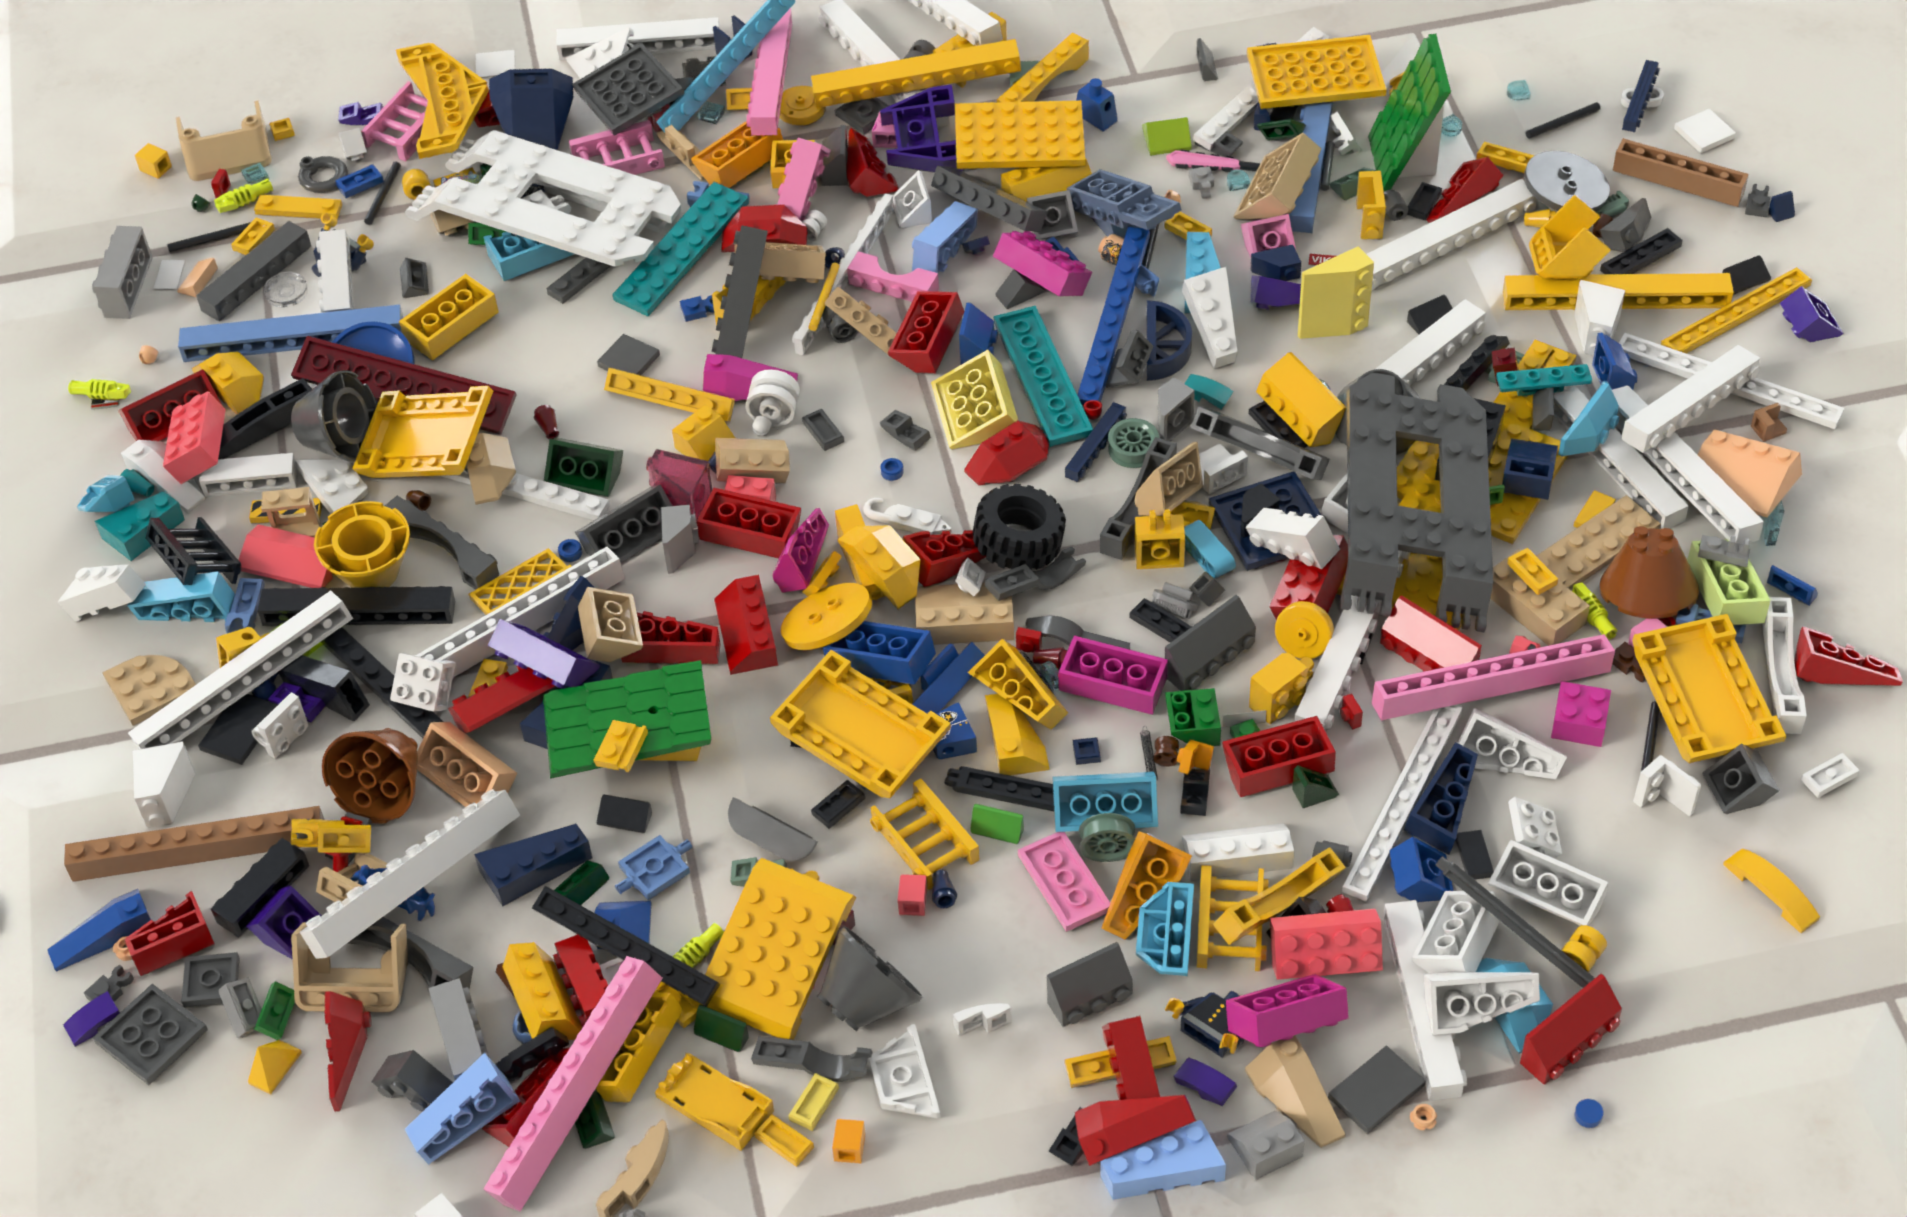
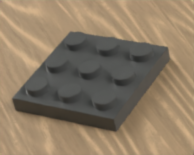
[93,984,208,1085]

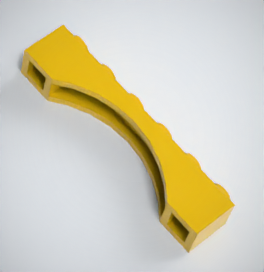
[997,32,1089,102]
[1213,847,1346,945]

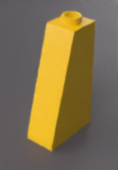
[835,504,885,600]

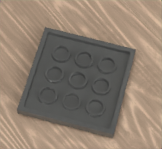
[572,43,685,136]

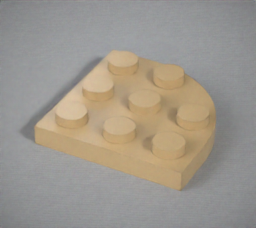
[102,655,196,726]

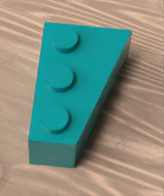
[95,491,185,561]

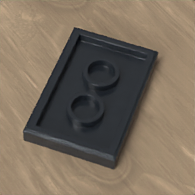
[198,694,278,765]

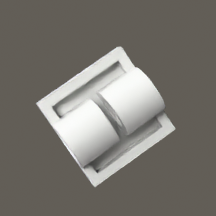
[252,692,309,759]
[1508,797,1562,858]

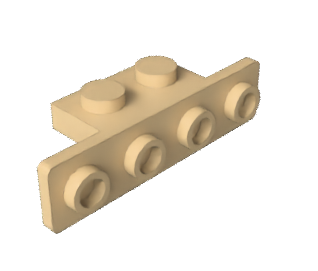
[657,125,705,180]
[825,287,897,359]

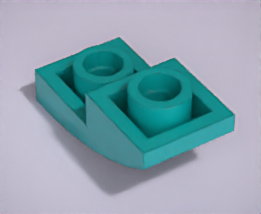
[1184,374,1234,410]

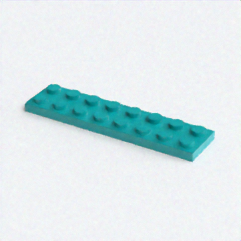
[612,182,749,317]
[993,305,1093,447]

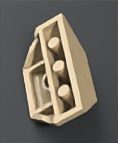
[466,433,516,505]

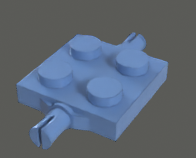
[615,835,693,900]

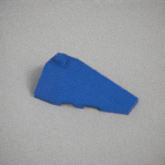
[47,889,151,971]

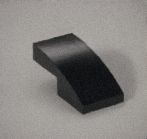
[1180,769,1210,816]
[1049,1107,1084,1166]

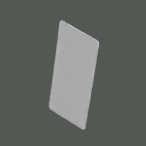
[1223,710,1266,727]

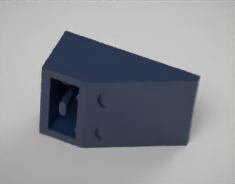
[1502,438,1558,500]

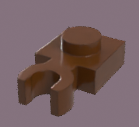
[1612,642,1645,682]

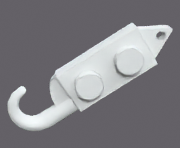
[863,497,951,535]

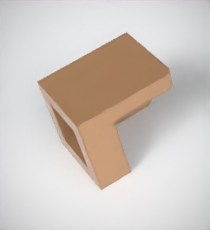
[1751,403,1787,442]

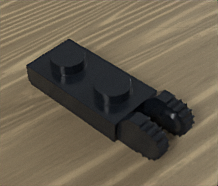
[496,1027,569,1082]

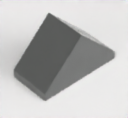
[996,269,1045,309]

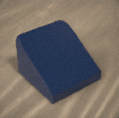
[1253,102,1270,131]
[1768,191,1795,222]

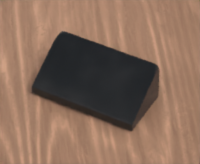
[1722,255,1771,295]
[1407,295,1453,334]
[596,794,652,833]

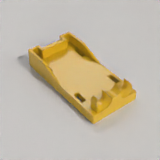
[655,1052,774,1151]

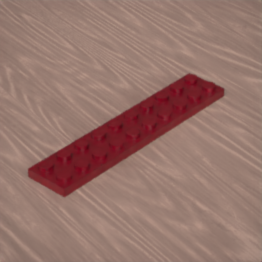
[291,336,517,435]

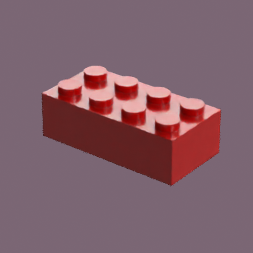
[1269,535,1348,620]

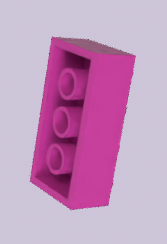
[993,231,1092,296]
[1058,636,1168,715]
[1226,974,1349,1047]

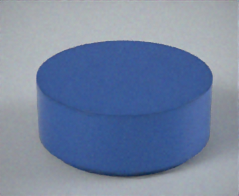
[880,458,904,481]
[558,539,582,562]
[1574,1099,1604,1128]

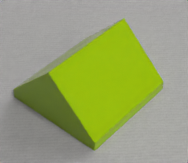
[1142,117,1191,156]

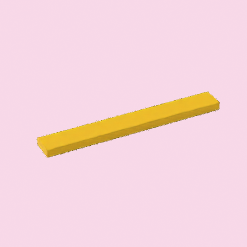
[1661,267,1812,354]

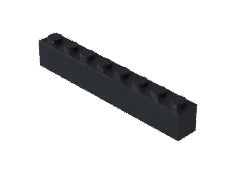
[258,586,455,626]

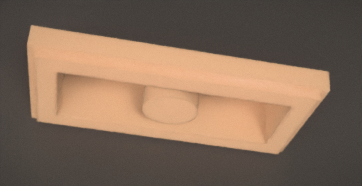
[177,258,218,297]

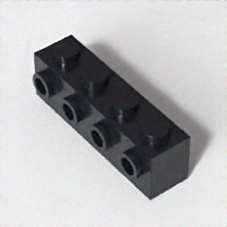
[211,838,310,937]

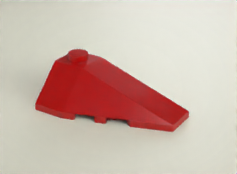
[902,530,986,587]
[1794,626,1903,686]
[325,991,372,1112]

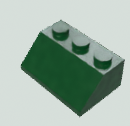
[543,438,624,497]

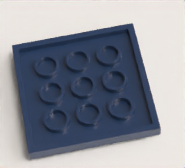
[1209,471,1333,571]

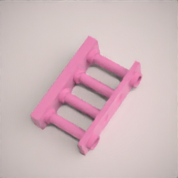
[361,81,428,161]
[569,120,665,175]

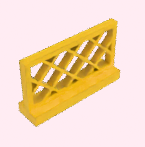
[469,548,572,615]

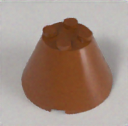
[1600,526,1699,619]
[322,728,418,824]

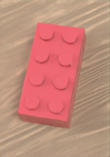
[163,391,226,484]
[1270,909,1383,980]

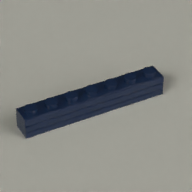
[1622,60,1660,132]
[1065,402,1127,482]

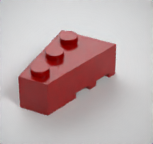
[124,891,215,976]

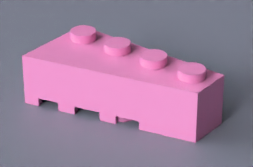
[775,138,831,222]

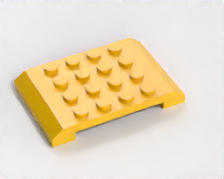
[352,386,493,478]
[1632,614,1786,763]
[770,650,951,798]
[699,857,856,1040]

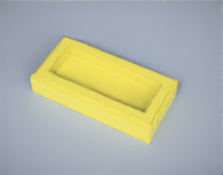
[788,1073,839,1131]

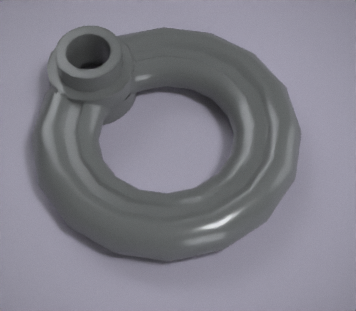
[298,156,348,193]

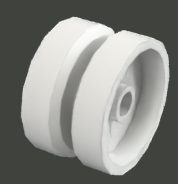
[745,370,800,427]

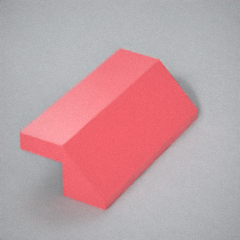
[239,524,333,588]

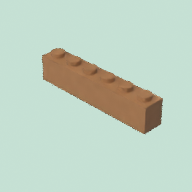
[1613,138,1749,207]

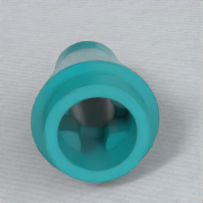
[120,469,155,497]

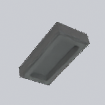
[802,408,844,451]

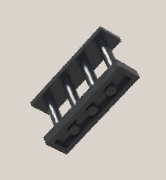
[145,517,241,585]

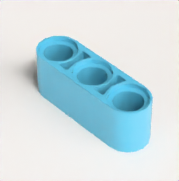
[1184,520,1236,579]

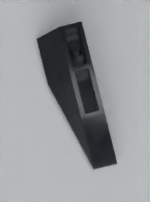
[218,378,312,460]

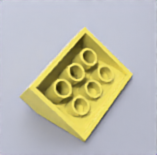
[1297,246,1374,339]
[931,350,1018,449]

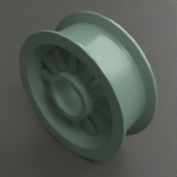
[1108,418,1159,468]
[1079,813,1135,862]

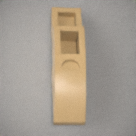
[596,1119,669,1217]

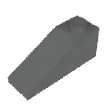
[1600,198,1651,251]

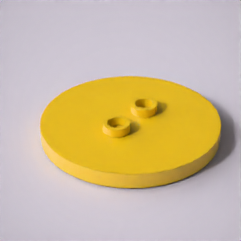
[780,583,872,650]

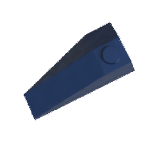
[543,576,595,650]

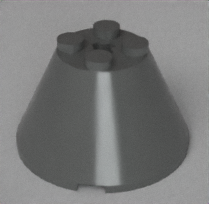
[817,926,923,1031]

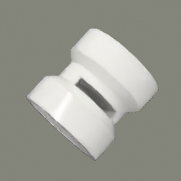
[802,210,827,240]

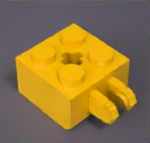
[770,140,815,188]
[1135,509,1185,569]
[1249,653,1314,724]

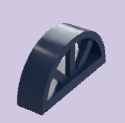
[1147,300,1192,381]

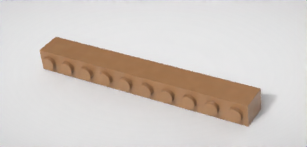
[64,806,325,882]

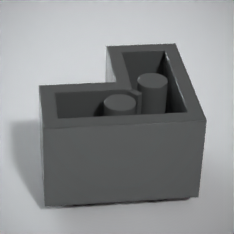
[371,1050,453,1111]

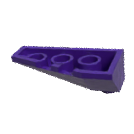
[1251,275,1301,310]

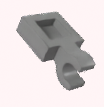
[1189,166,1214,198]

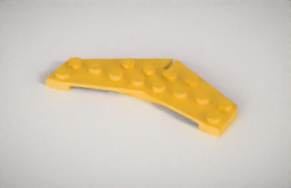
[396,43,489,159]

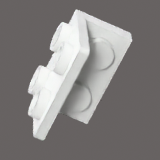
[1199,444,1248,494]
[390,653,456,712]
[1633,755,1701,816]

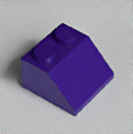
[1780,286,1844,342]
[246,886,322,960]

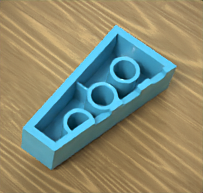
[484,232,574,281]
[1184,232,1221,313]
[127,571,235,622]

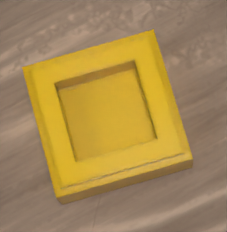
[269,118,295,141]

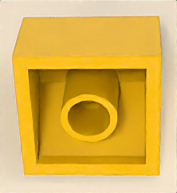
[672,405,735,471]

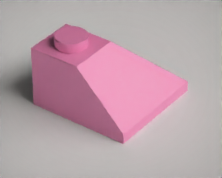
[1241,214,1296,257]

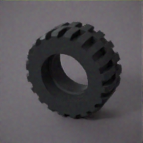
[972,484,1066,570]

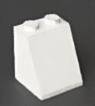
[1574,280,1625,356]
[133,742,195,828]

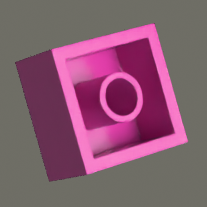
[1551,681,1611,747]

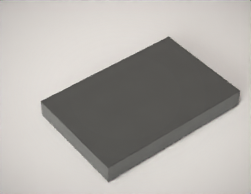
[1328,1045,1426,1134]

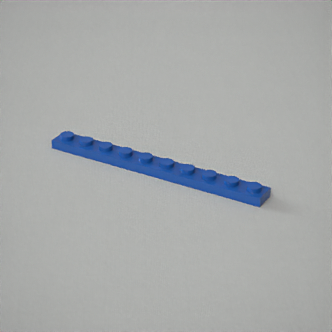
[1077,227,1150,405]

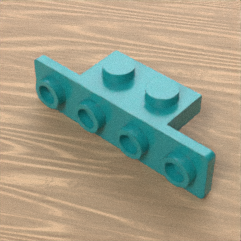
[1496,364,1592,396]

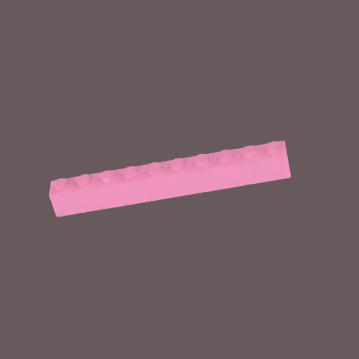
[747,8,792,135]
[1372,634,1615,720]
[483,956,662,1212]

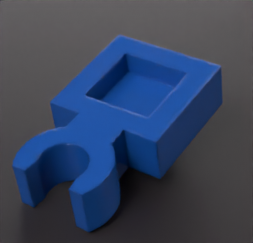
[679,295,714,322]

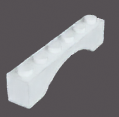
[1762,597,1807,734]

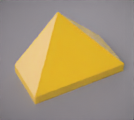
[1170,500,1215,531]
[248,1040,302,1095]

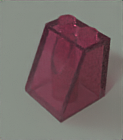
[646,449,713,523]

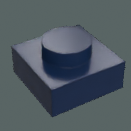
[962,236,990,254]

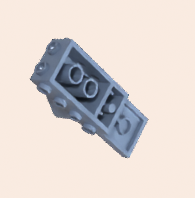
[1067,169,1182,238]

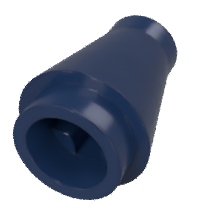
[932,870,957,908]

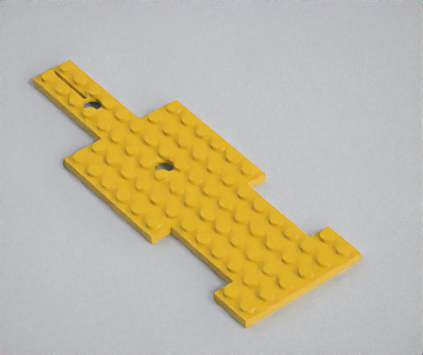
[1337,340,1577,631]

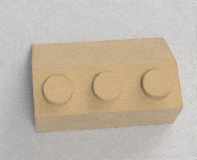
[715,438,790,483]
[578,587,643,662]

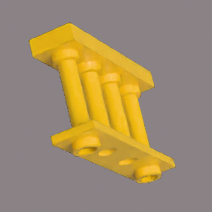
[870,778,980,890]
[1197,865,1269,971]

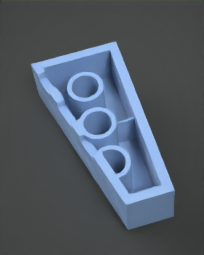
[912,201,978,273]
[405,1053,520,1164]
[1101,1120,1226,1200]

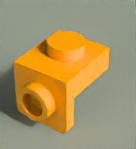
[1177,740,1214,774]

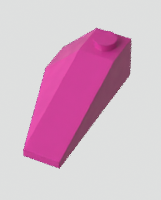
[703,354,798,401]
[773,508,829,593]

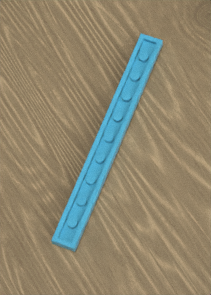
[656,0,796,133]

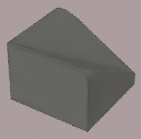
[1189,571,1225,606]

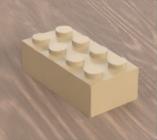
[1490,549,1590,646]

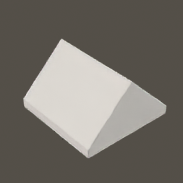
[893,170,932,228]

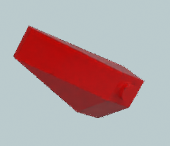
[847,128,899,197]
[1426,157,1504,223]
[1075,1095,1196,1166]

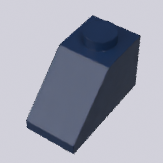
[1250,245,1302,281]

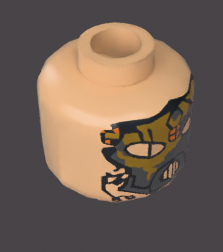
[1098,234,1124,266]

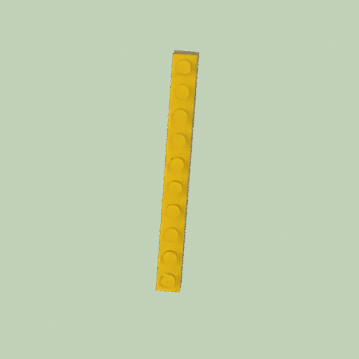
[811,39,1021,108]
[1503,273,1734,310]

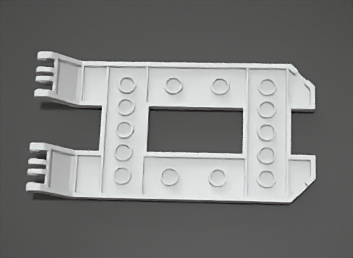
[405,130,681,267]

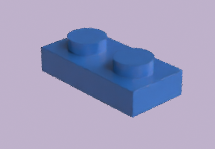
[335,164,384,198]

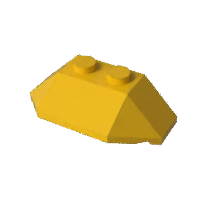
[192,352,264,415]
[837,525,920,610]

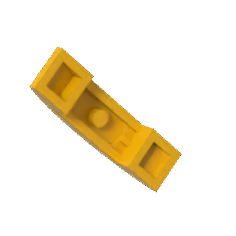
[1723,848,1820,933]

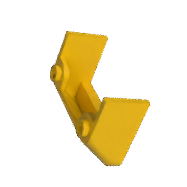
[1529,194,1611,279]

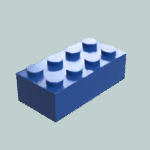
[823,621,936,685]

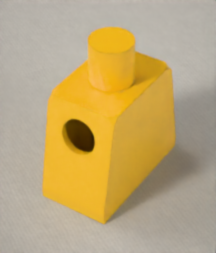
[216,627,269,668]

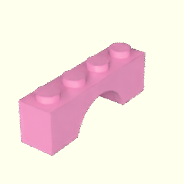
[847,251,939,302]

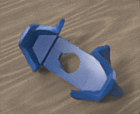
[351,865,435,921]

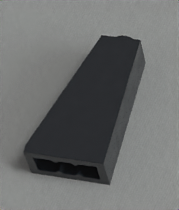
[278,655,370,721]

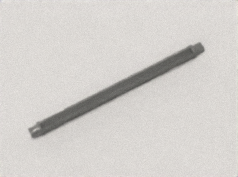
[1435,856,1595,988]

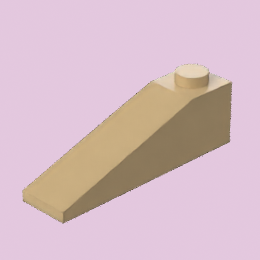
[1245,1035,1345,1148]

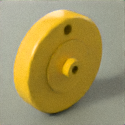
[779,86,826,125]
[1275,601,1334,659]

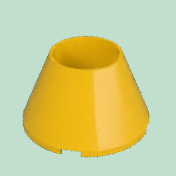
[314,501,410,588]

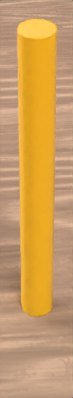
[808,263,840,331]

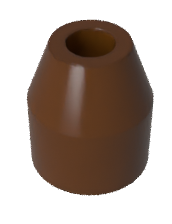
[1593,214,1613,238]
[406,490,431,511]

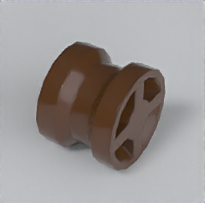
[1154,736,1179,767]

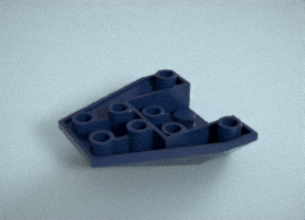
[489,68,574,150]

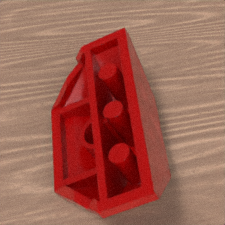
[721,204,807,252]
[964,421,1049,485]

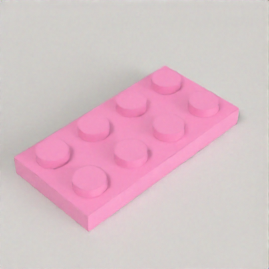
[1018,832,1110,932]

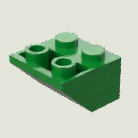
[1165,688,1221,746]

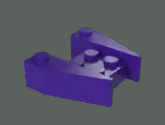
[880,84,964,172]

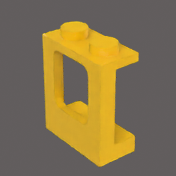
[1356,171,1386,239]

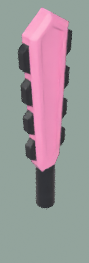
[1166,149,1261,172]

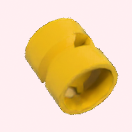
[1561,925,1607,973]

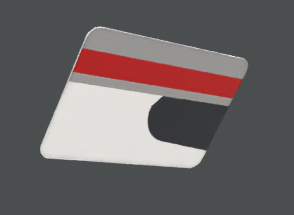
[91,399,119,410]

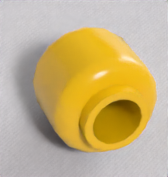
[402,169,431,200]

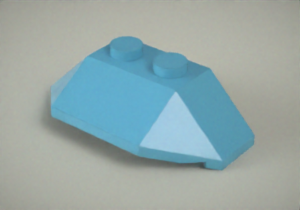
[1558,381,1620,456]
[77,475,135,512]
[1136,882,1194,976]
[1476,958,1553,1054]

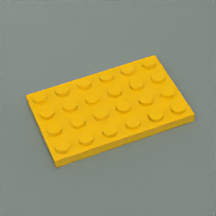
[1247,35,1386,109]
[955,100,1085,169]

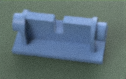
[1135,264,1160,297]

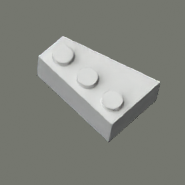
[57,564,146,622]

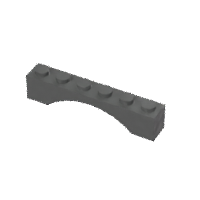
[1190,406,1330,480]
[1100,437,1177,560]
[385,495,499,590]
[348,917,474,989]

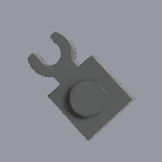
[1745,184,1771,218]
[84,965,134,1002]

